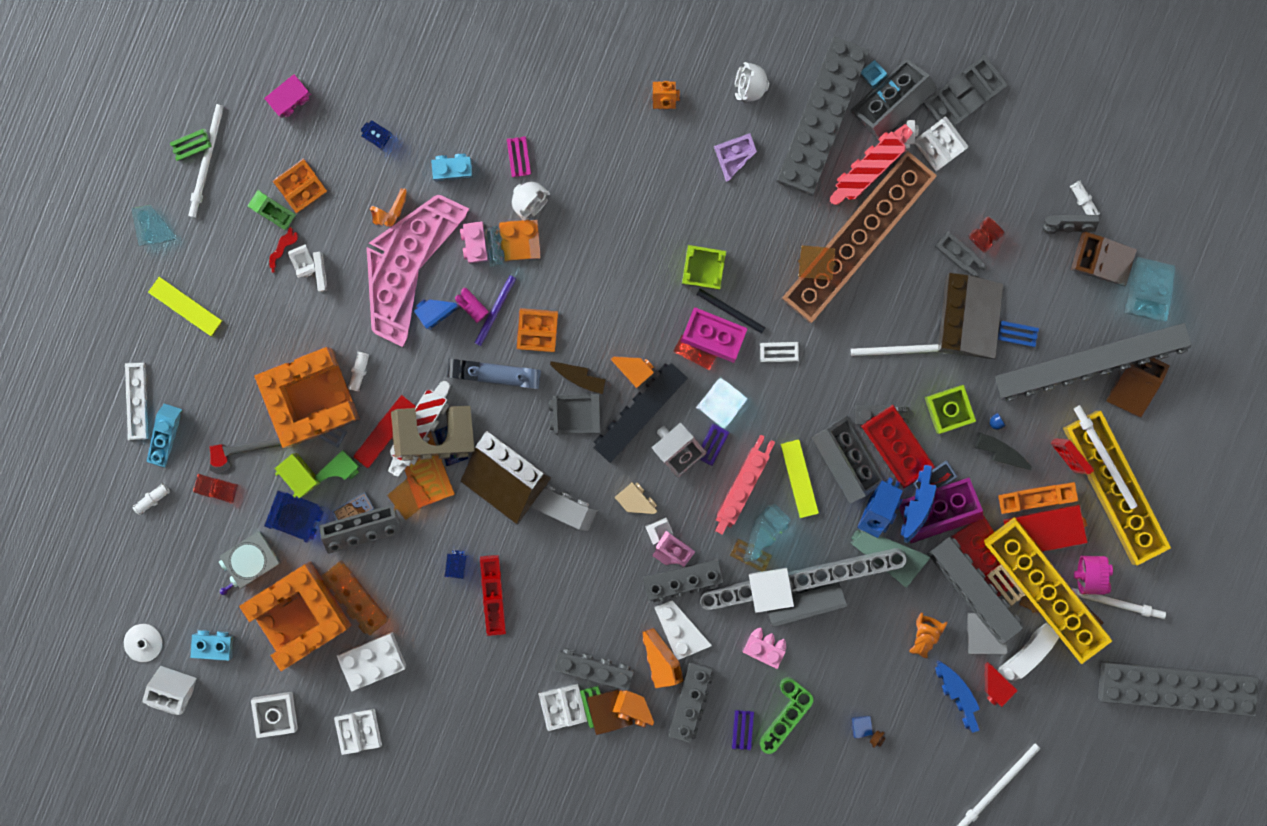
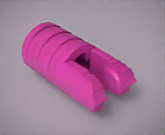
[455,288,489,323]

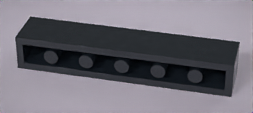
[593,363,688,463]

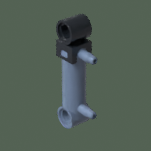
[446,358,541,389]

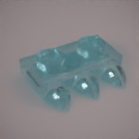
[485,226,504,267]

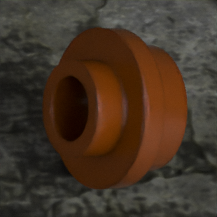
[869,730,886,749]

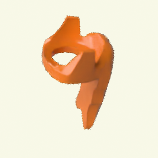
[369,188,406,227]
[909,613,948,658]

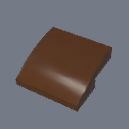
[587,688,633,735]

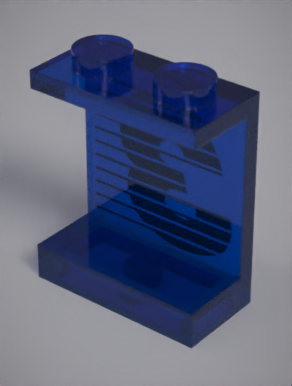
[264,490,324,543]

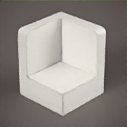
[645,517,673,545]

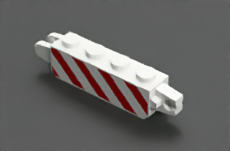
[388,381,450,477]

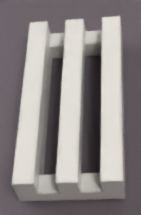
[313,252,328,292]
[760,342,799,362]

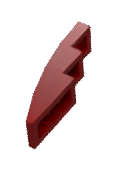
[353,395,416,469]
[480,555,506,636]

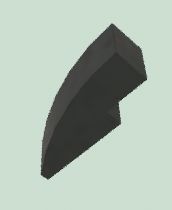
[974,433,1032,470]

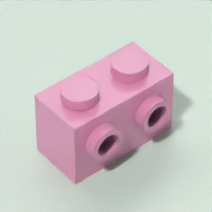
[460,222,489,264]

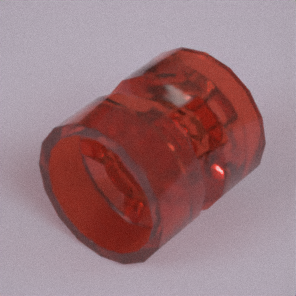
[968,216,1005,253]

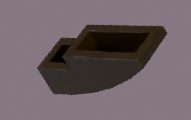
[550,361,606,394]

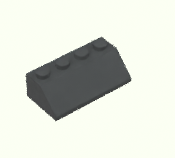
[851,58,937,139]
[811,416,886,503]
[767,582,847,627]

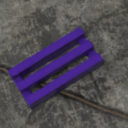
[699,424,730,466]
[732,710,754,750]

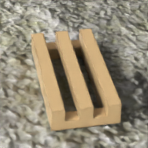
[987,565,1025,606]

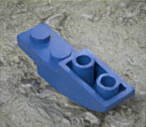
[901,465,936,543]
[935,660,980,733]

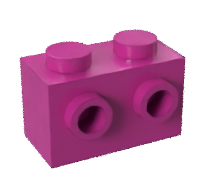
[264,74,311,118]

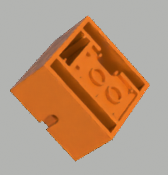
[254,347,361,448]
[239,561,352,671]

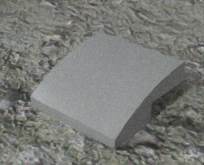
[967,613,1007,654]

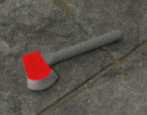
[209,438,282,473]

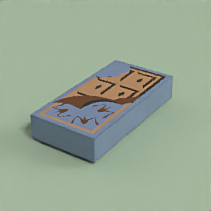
[332,492,375,520]

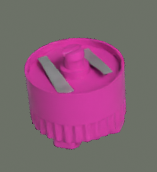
[1074,556,1113,595]

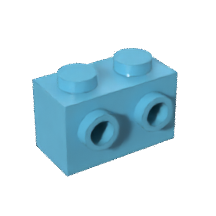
[431,154,473,181]
[190,630,234,661]

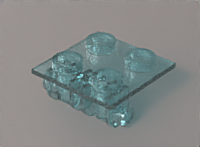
[697,378,748,429]

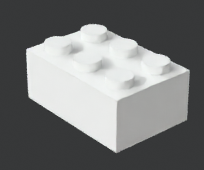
[337,632,407,692]

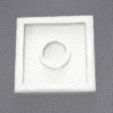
[749,568,794,613]

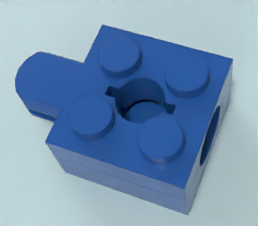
[857,477,903,538]

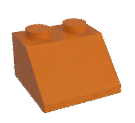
[611,357,654,388]

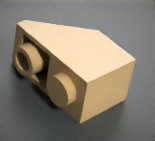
[615,482,658,514]

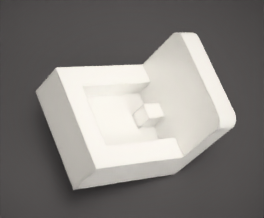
[905,120,918,149]
[288,245,315,278]

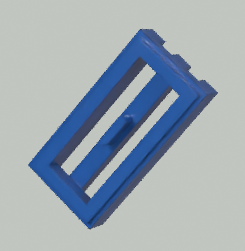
[997,321,1039,347]

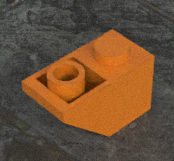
[613,690,654,728]

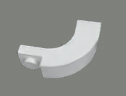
[997,623,1059,684]

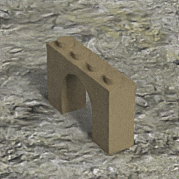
[391,406,475,461]

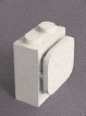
[142,666,197,715]

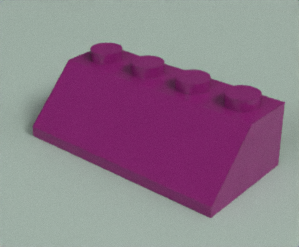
[899,477,983,544]

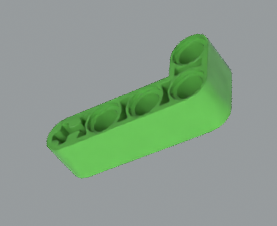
[759,677,813,754]

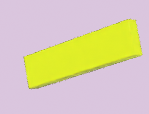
[148,277,222,336]
[780,439,819,518]

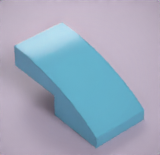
[861,60,900,103]

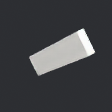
[125,363,148,440]

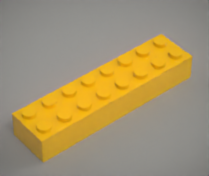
[1063,411,1171,566]
[984,517,1112,664]

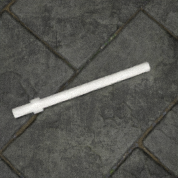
[188,104,224,218]
[851,344,947,356]
[1074,405,1138,509]
[1071,587,1166,619]
[957,744,1040,826]

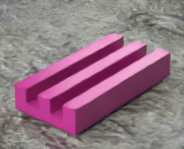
[507,136,531,177]

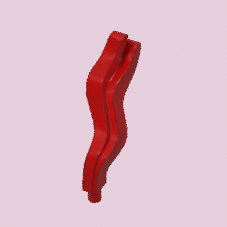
[269,227,298,273]

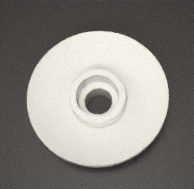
[124,624,163,662]

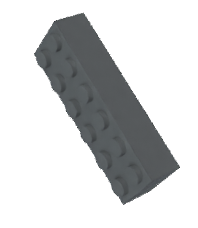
[927,537,1023,643]

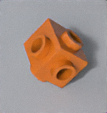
[653,81,680,109]

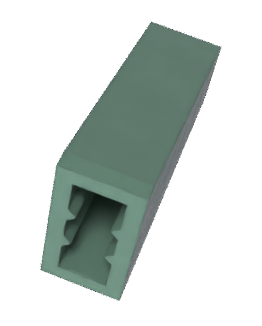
[851,530,930,588]

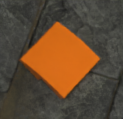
[273,158,327,213]
[517,308,558,352]

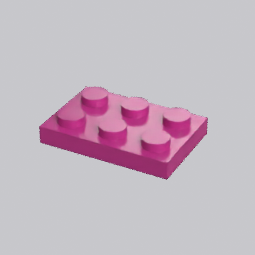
[681,307,748,363]

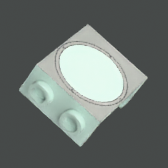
[219,531,280,589]

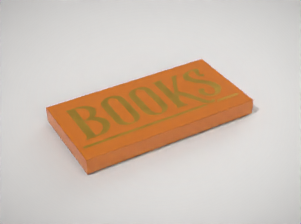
[392,431,455,508]

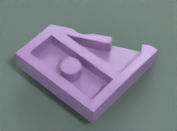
[714,133,757,182]

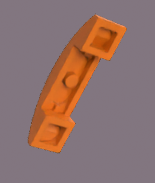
[998,482,1078,514]

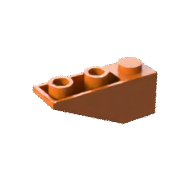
[642,628,684,688]

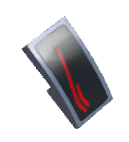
[913,460,957,489]

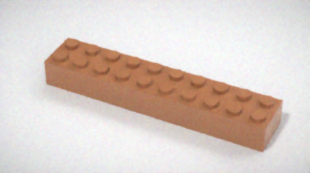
[781,151,937,323]

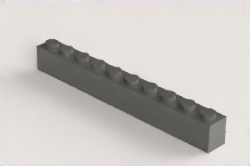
[995,323,1191,402]

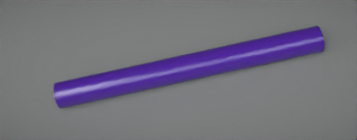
[474,275,516,346]

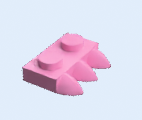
[743,628,786,669]

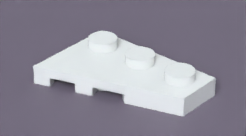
[654,600,712,660]

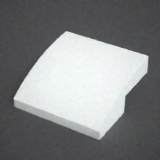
[915,116,969,171]
[538,684,587,731]
[334,709,382,755]

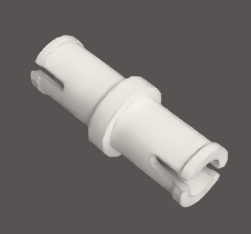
[1070,180,1100,215]
[348,351,370,392]
[132,483,170,516]

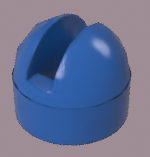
[990,413,1006,430]

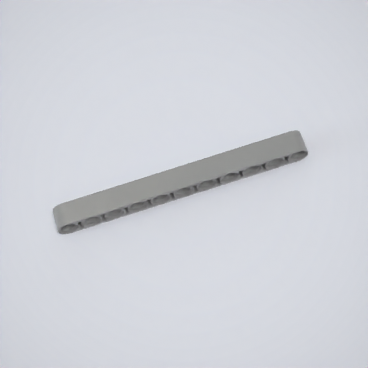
[700,548,906,610]

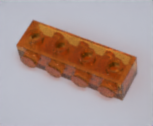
[322,560,390,636]

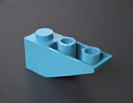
[147,403,182,468]

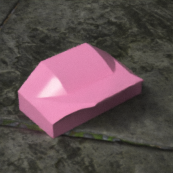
[652,531,695,567]

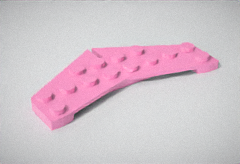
[367,195,469,347]

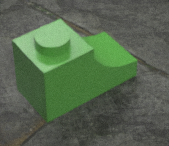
[248,190,296,231]
[315,450,360,482]

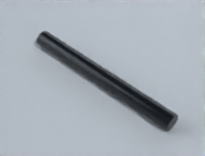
[696,288,766,334]

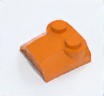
[499,220,541,261]

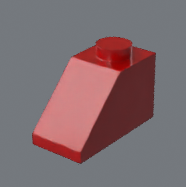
[985,662,1018,707]

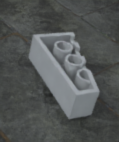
[531,485,598,531]

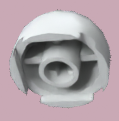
[735,62,769,102]
[512,182,550,220]

